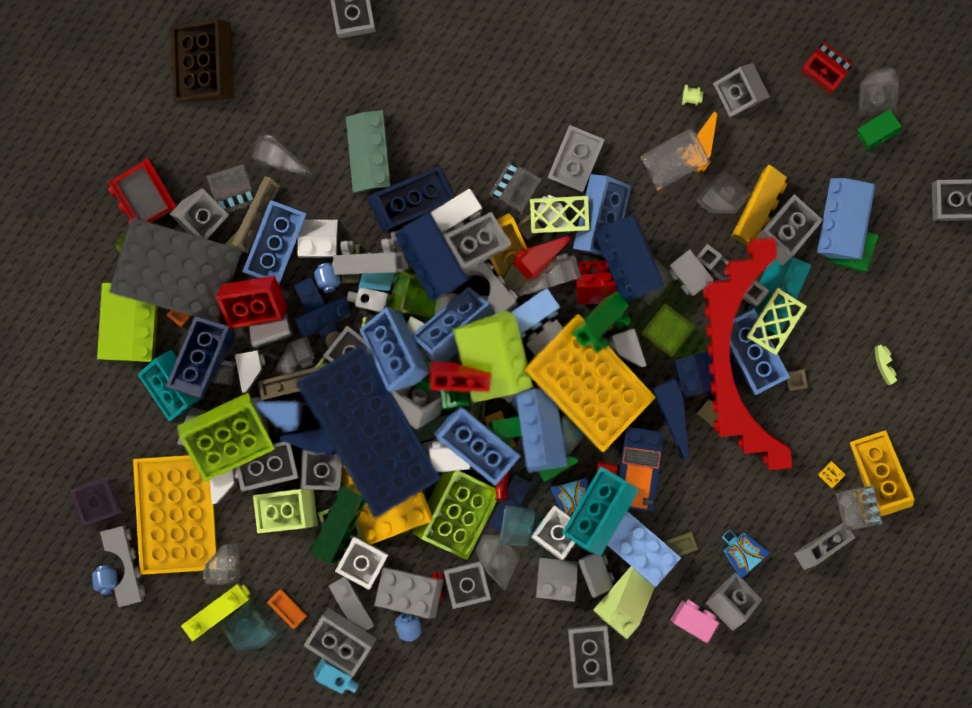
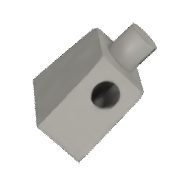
[347,288,395,313]

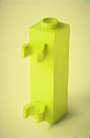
[181,583,251,641]

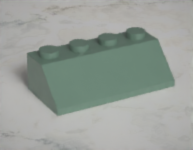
[346,110,391,193]

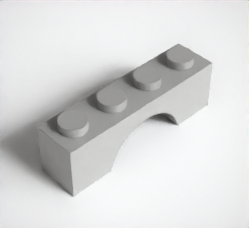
[696,244,769,309]
[465,261,519,314]
[100,526,146,607]

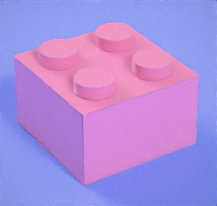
[671,600,719,643]

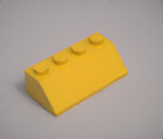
[731,165,787,245]

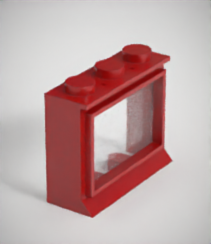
[108,158,177,224]

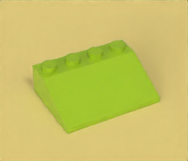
[97,283,158,362]
[453,311,533,402]
[178,393,275,482]
[412,470,497,560]

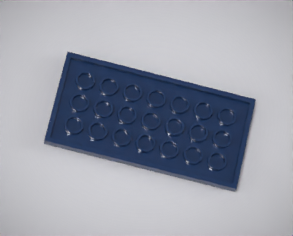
[296,344,441,519]

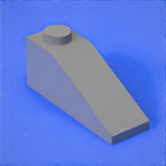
[794,521,855,570]
[329,576,374,631]

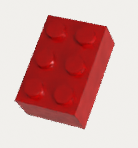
[216,275,288,328]

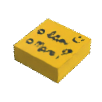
[818,461,845,488]

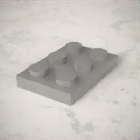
[547,125,605,193]

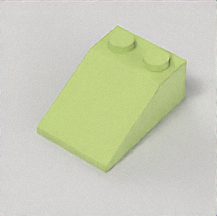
[253,489,318,533]
[594,566,655,639]

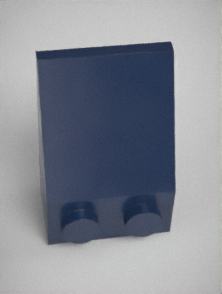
[673,352,738,398]
[280,427,337,456]

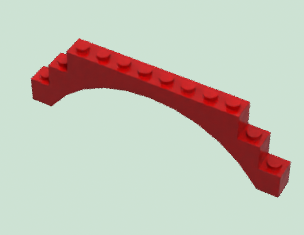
[703,236,792,470]

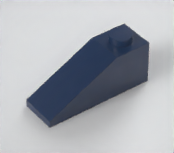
[294,277,338,338]

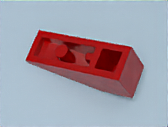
[512,236,571,279]
[429,362,491,392]

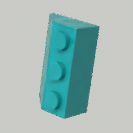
[137,350,204,422]

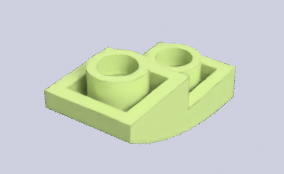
[875,345,897,385]

